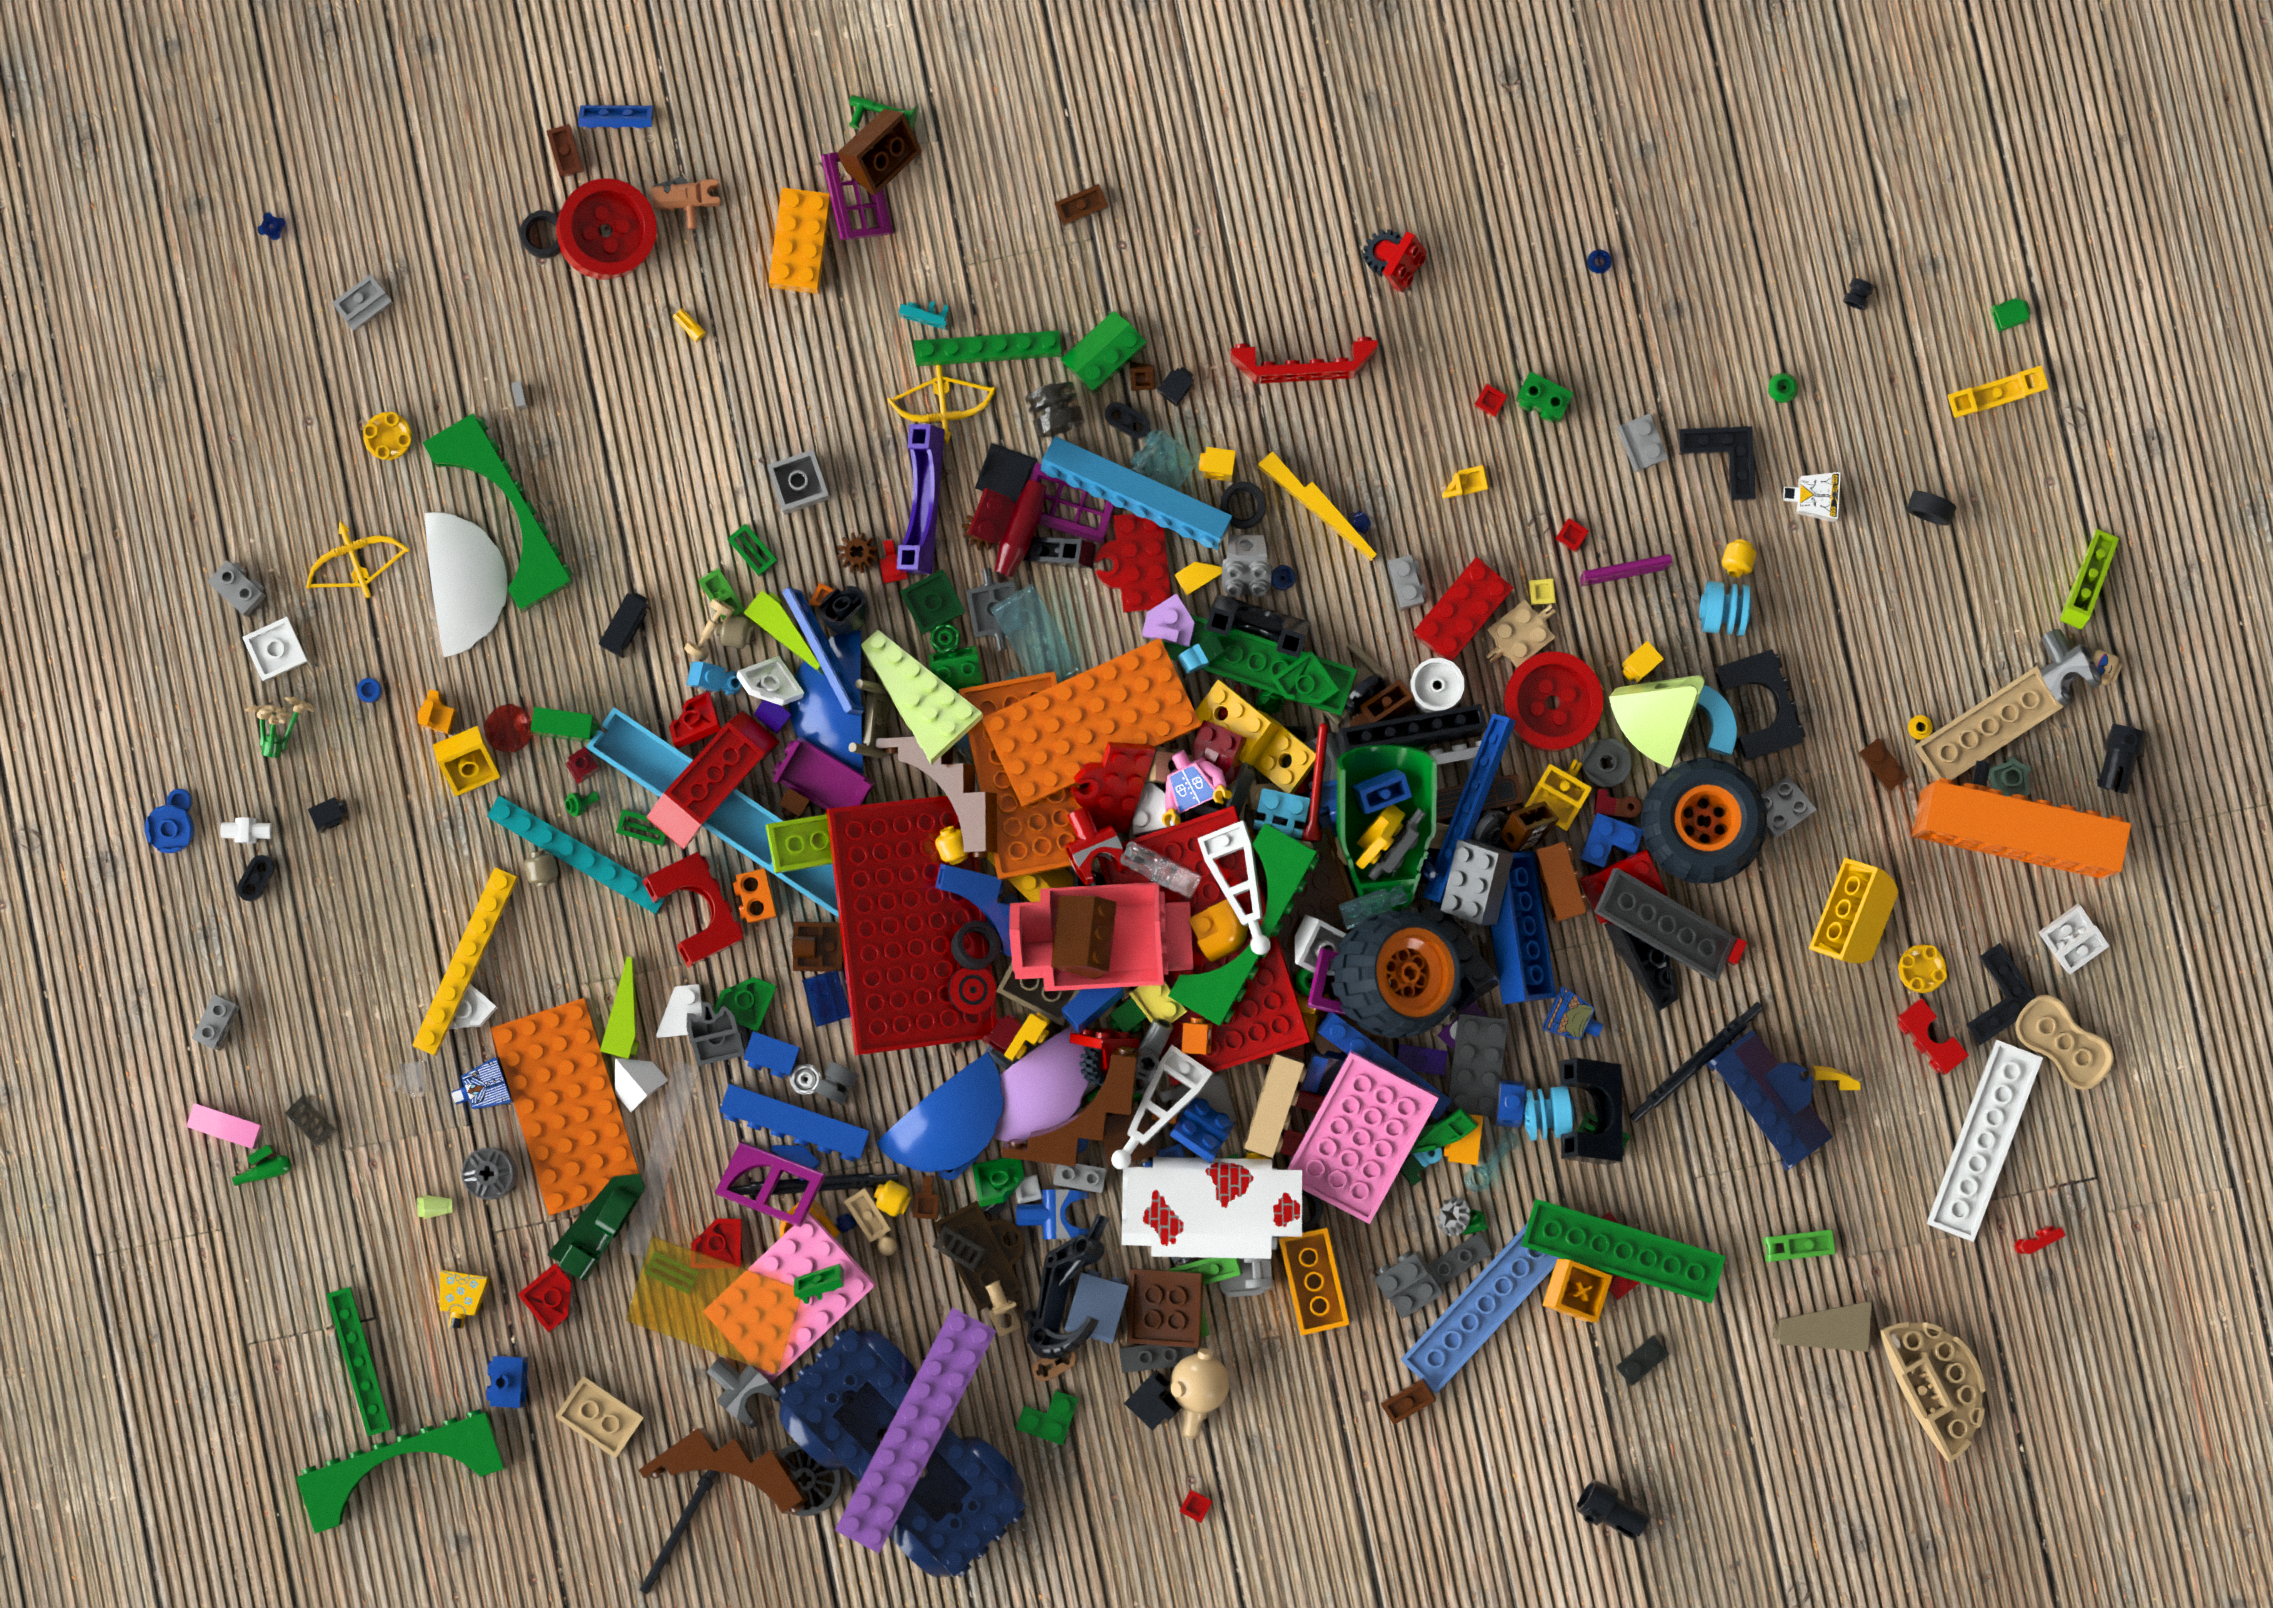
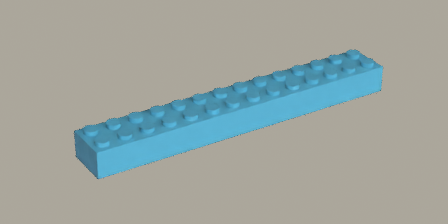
[586,707,839,918]

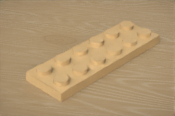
[1913,666,2064,780]

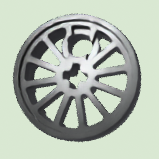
[779,1442,843,1516]

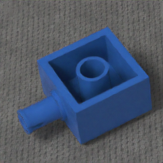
[486,1355,529,1408]

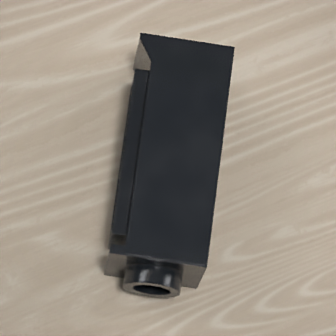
[599,592,651,658]

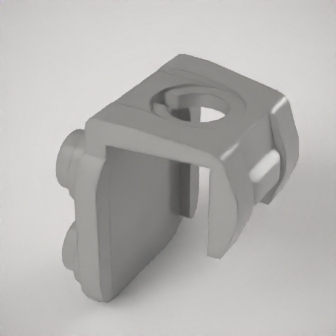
[1222,535,1271,597]
[1219,1249,1275,1297]

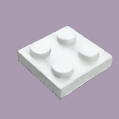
[242,617,308,682]

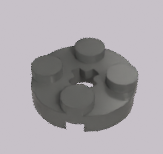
[1582,738,1631,788]
[1470,809,1510,850]

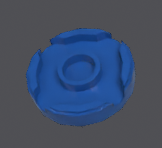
[144,804,194,853]

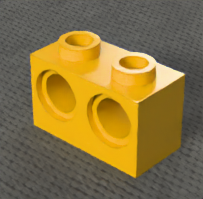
[1198,447,1236,482]
[1621,641,1663,683]

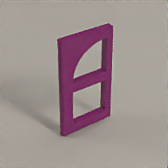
[1308,949,1392,1017]
[715,1142,826,1228]

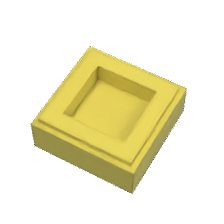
[1529,578,1556,606]

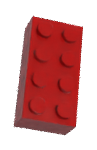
[1412,557,1514,662]

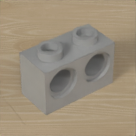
[191,994,241,1050]
[1053,1164,1106,1193]

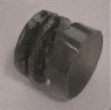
[1025,382,1085,438]

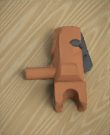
[651,176,721,230]

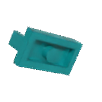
[898,301,949,330]

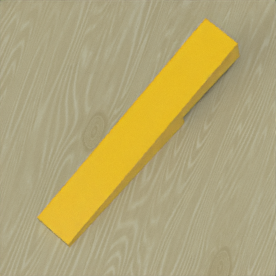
[1257,451,1377,561]

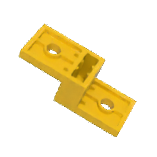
[1195,680,1316,794]

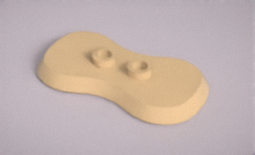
[2015,995,2114,1090]

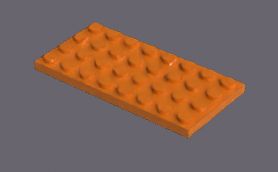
[981,638,1201,808]
[958,671,1095,880]
[490,998,640,1216]

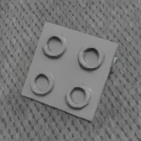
[1761,775,1817,838]

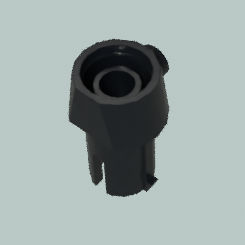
[2096,724,2147,794]
[1576,1479,1649,1541]

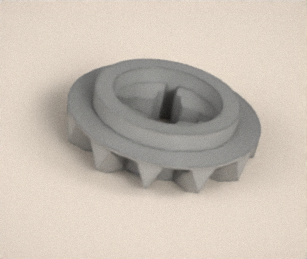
[1436,1196,1470,1236]

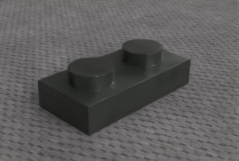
[1615,1335,1669,1386]

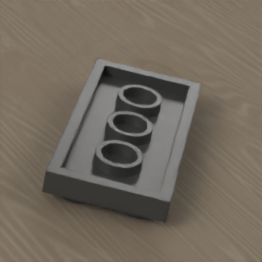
[1446,1013,1508,1117]

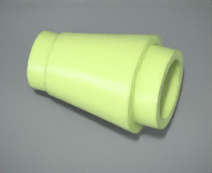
[417,1195,452,1219]

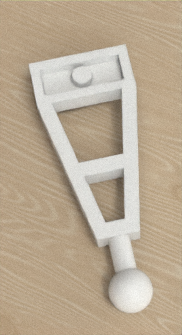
[1197,820,1271,955]
[1111,1045,1213,1169]

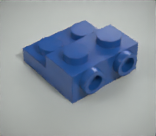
[1170,1097,1235,1163]

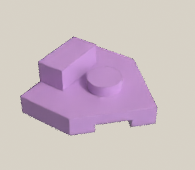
[1142,594,1195,647]

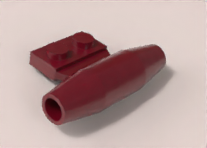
[967,479,1047,578]

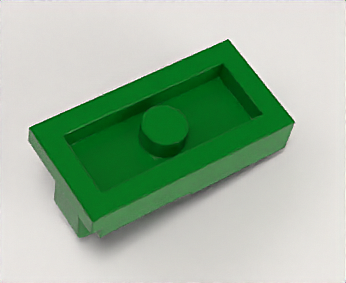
[794,1264,844,1304]

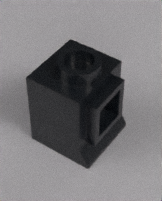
[1157,367,1194,407]
[308,797,349,833]

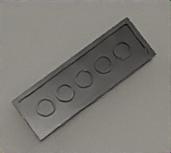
[1594,868,1737,982]

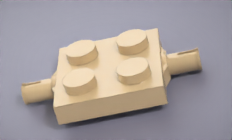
[1485,600,1556,668]

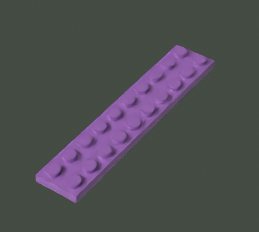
[835,1307,996,1554]

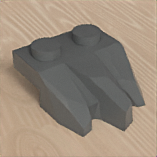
[686,1002,745,1066]

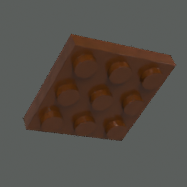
[1127,1268,1204,1348]

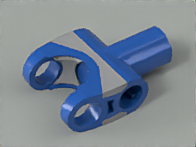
[1016,1189,1089,1239]

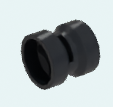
[1843,278,1874,310]

